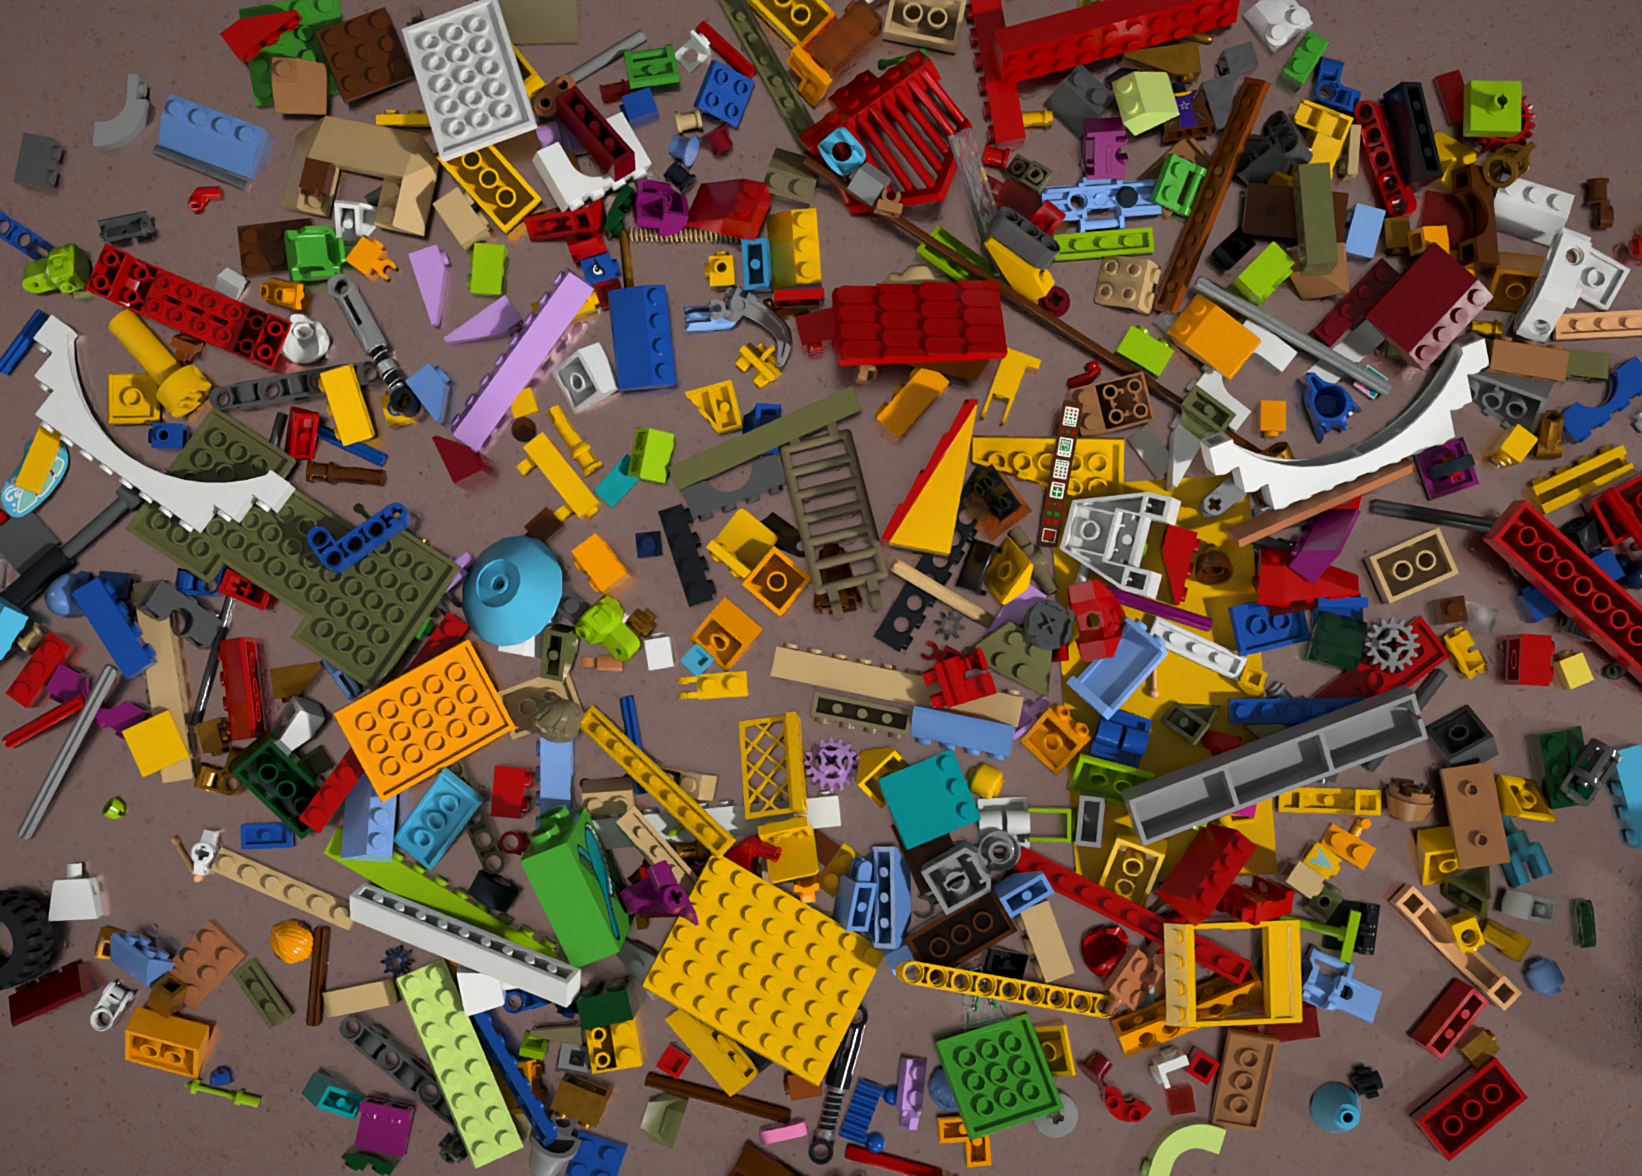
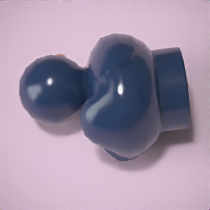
[1615,553,1642,589]

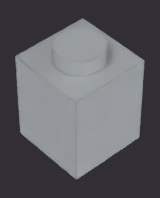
[847,162,892,205]

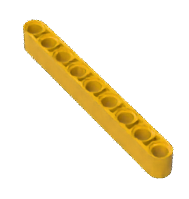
[896,960,1112,1018]

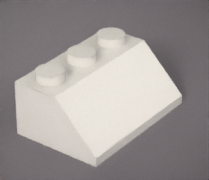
[1493,173,1575,247]

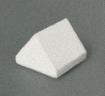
[215,267,249,300]

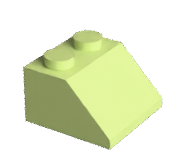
[1112,71,1180,136]

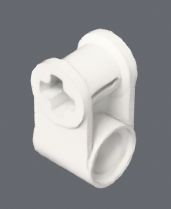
[90,981,134,1031]

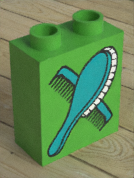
[520,805,636,968]

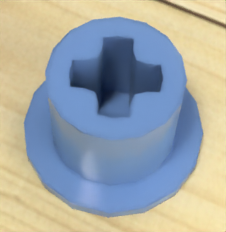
[668,134,700,167]

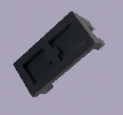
[956,538,1003,596]

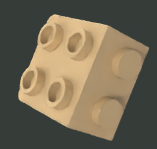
[1094,256,1161,315]

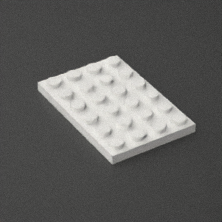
[402,0,538,162]

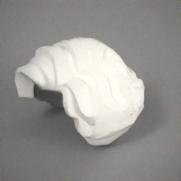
[280,313,329,364]

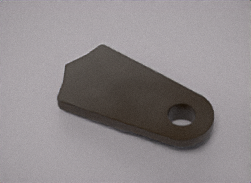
[760,512,805,558]

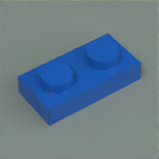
[240,822,294,850]

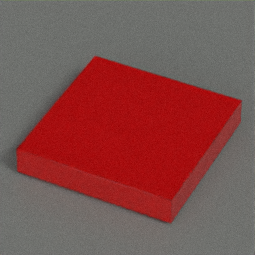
[773,288,824,307]

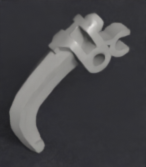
[708,285,792,367]

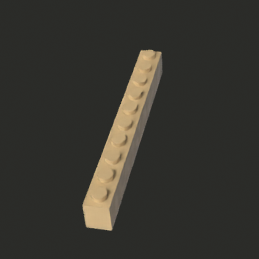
[770,643,1024,727]

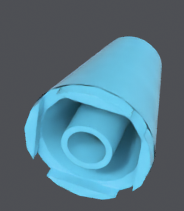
[1310,1082,1361,1133]

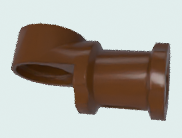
[1586,178,1614,228]

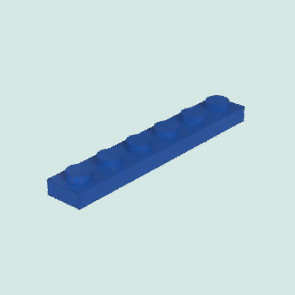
[1228,697,1370,724]
[469,1011,558,1147]

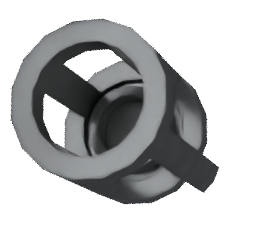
[1559,738,1622,807]

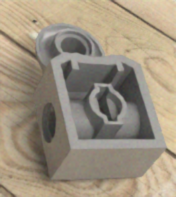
[921,831,1021,915]

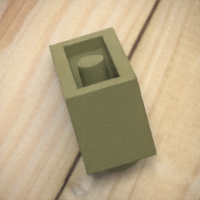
[540,623,579,682]

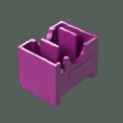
[1083,117,1129,180]

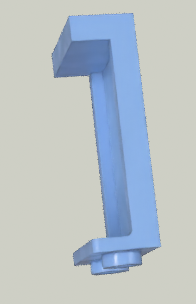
[1066,616,1169,721]

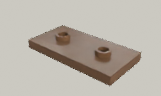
[1439,762,1511,870]
[1209,1028,1280,1132]

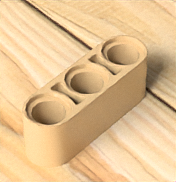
[322,977,399,1018]

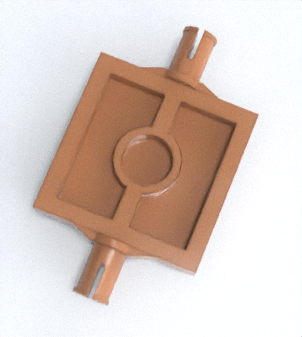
[1103,940,1164,1017]

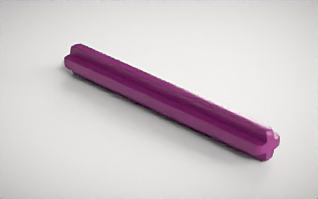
[1105,585,1213,632]

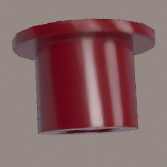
[700,123,733,155]
[1038,286,1070,318]
[1078,1052,1113,1087]

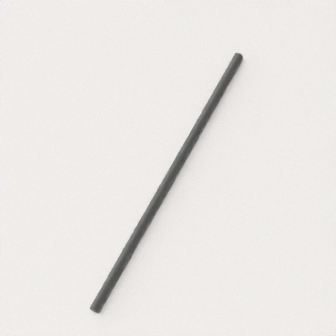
[190,412,287,727]

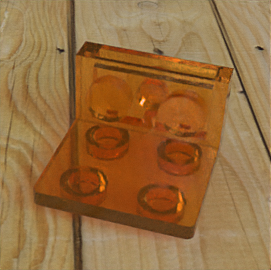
[962,472,1032,542]

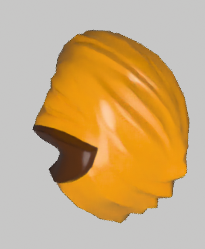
[270,920,314,964]

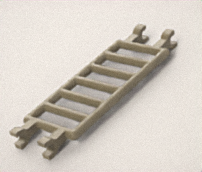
[779,422,888,619]

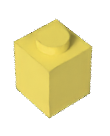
[1553,649,1594,689]

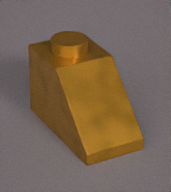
[270,661,324,703]

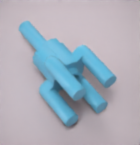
[1501,814,1553,888]

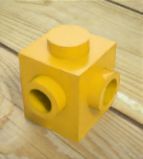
[704,251,736,290]

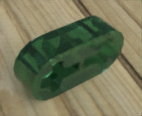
[1575,899,1596,948]

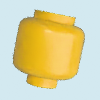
[966,762,1005,800]

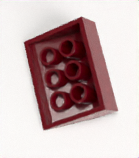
[1364,242,1494,371]

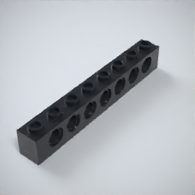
[873,465,990,652]

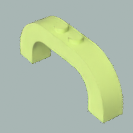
[1140,1120,1226,1176]

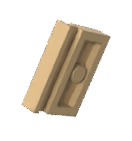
[1338,124,1361,182]

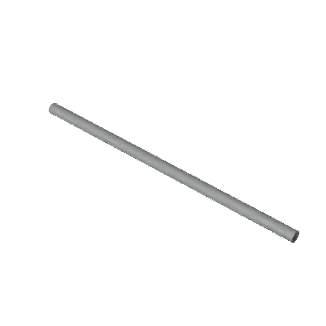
[364,29,647,206]

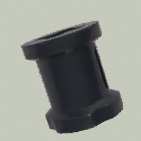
[663,160,697,193]

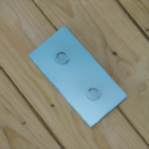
[393,767,485,871]

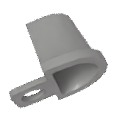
[528,1112,582,1176]

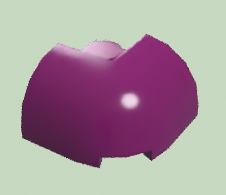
[633,178,689,236]

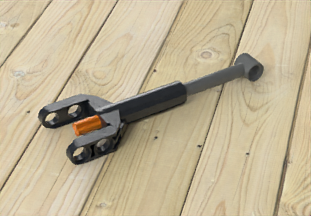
[0,484,146,662]

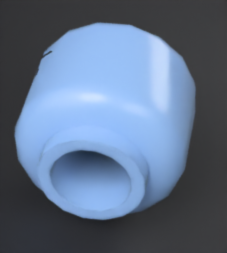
[1526,958,1565,997]

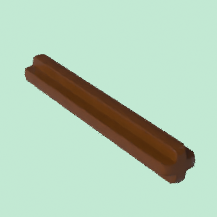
[306,926,329,1027]

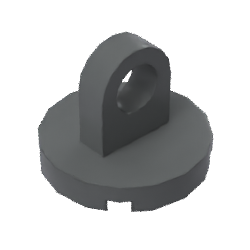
[1023,600,1072,651]

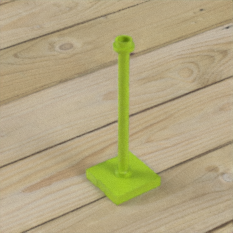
[1274,909,1361,963]

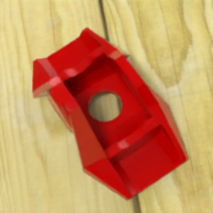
[1067,579,1126,663]

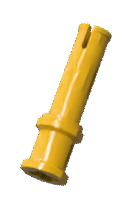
[545,405,603,477]

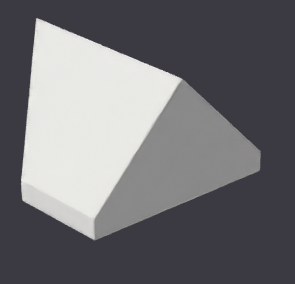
[334,200,377,245]

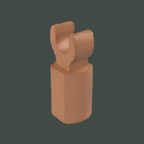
[579,655,623,672]

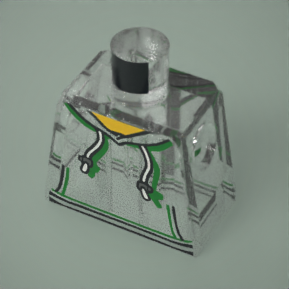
[961,967,1011,1030]

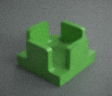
[284,225,346,282]

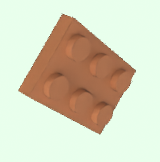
[170,920,247,1010]

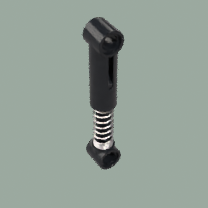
[808,1003,868,1165]

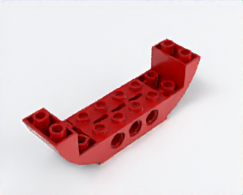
[85,243,293,369]

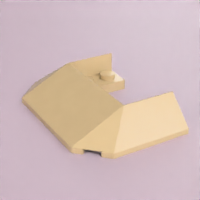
[280,115,440,236]

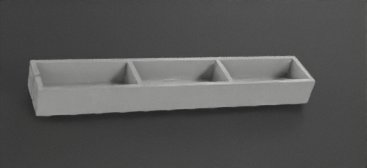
[1121,685,1428,846]

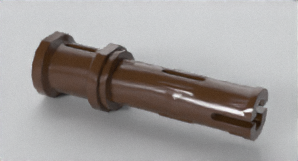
[306,459,384,486]

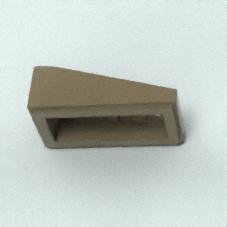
[530,1022,584,1046]

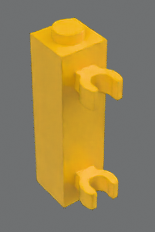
[516,432,601,522]

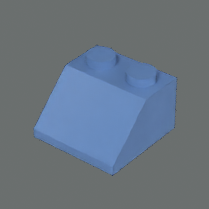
[405,363,451,426]

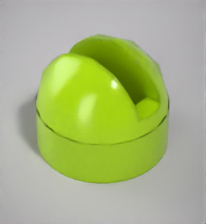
[102,797,124,819]

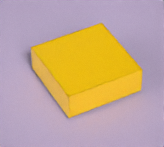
[510,387,539,419]

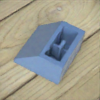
[110,931,176,988]

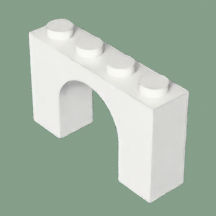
[532,112,652,212]
[1185,318,1298,432]

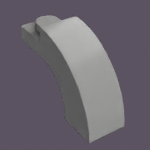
[93,74,152,151]

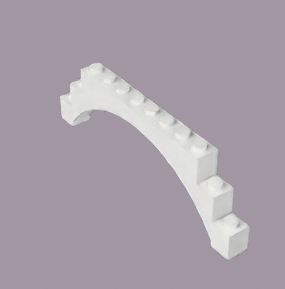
[33,315,295,533]
[1199,331,1490,510]

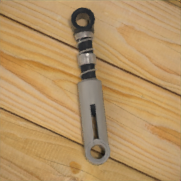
[327,273,421,418]

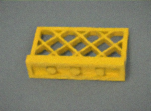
[738,711,808,820]

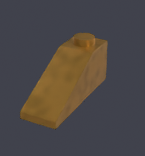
[1121,42,1202,82]

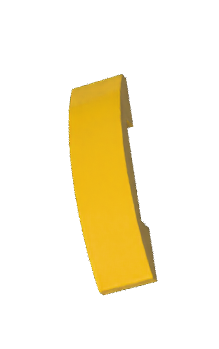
[1278,787,1381,815]

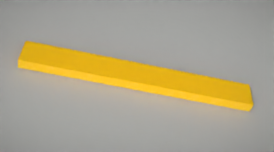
[580,705,736,859]

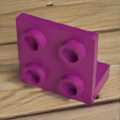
[355,1097,415,1157]

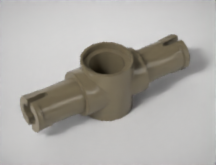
[1008,525,1059,597]

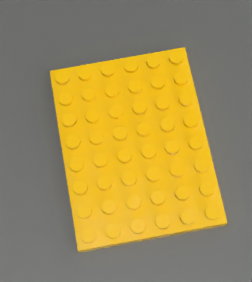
[640,852,884,1086]

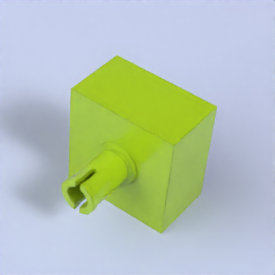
[1463,80,1522,138]

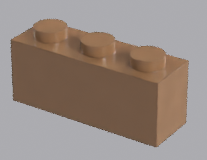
[1484,336,1569,384]

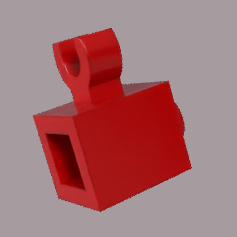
[921,641,968,663]

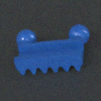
[838,1077,898,1153]

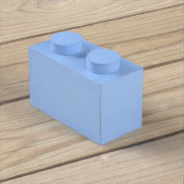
[1343,203,1386,262]

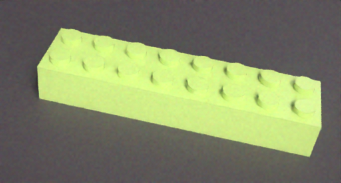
[396,958,524,1169]

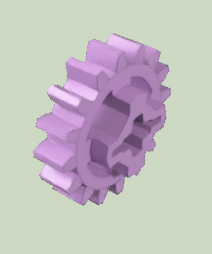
[804,737,859,792]

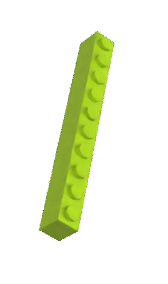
[324,826,559,959]

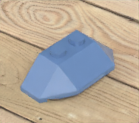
[864,846,911,949]

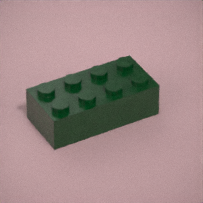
[230,728,340,840]
[576,975,640,1031]

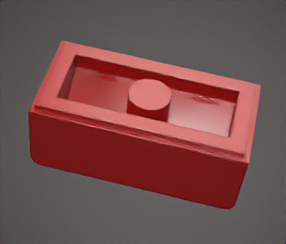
[284,407,320,459]

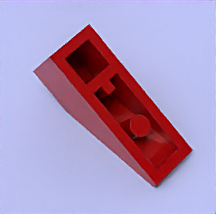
[523,198,607,241]

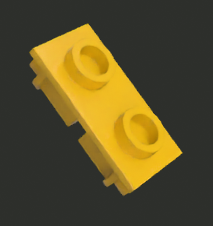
[1444,625,1488,680]

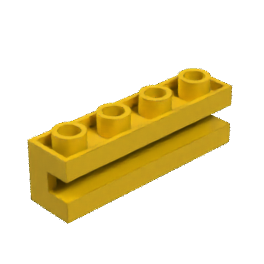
[1526,443,1636,515]
[665,1008,760,1097]

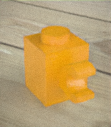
[346,236,397,280]

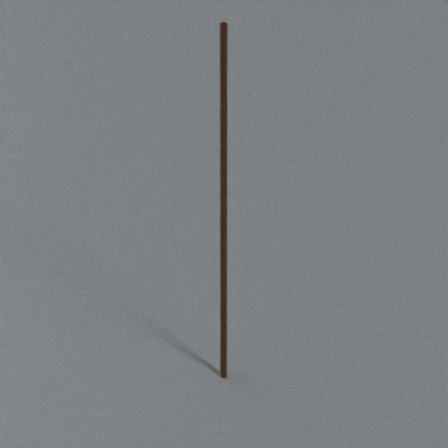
[802,156,1262,453]

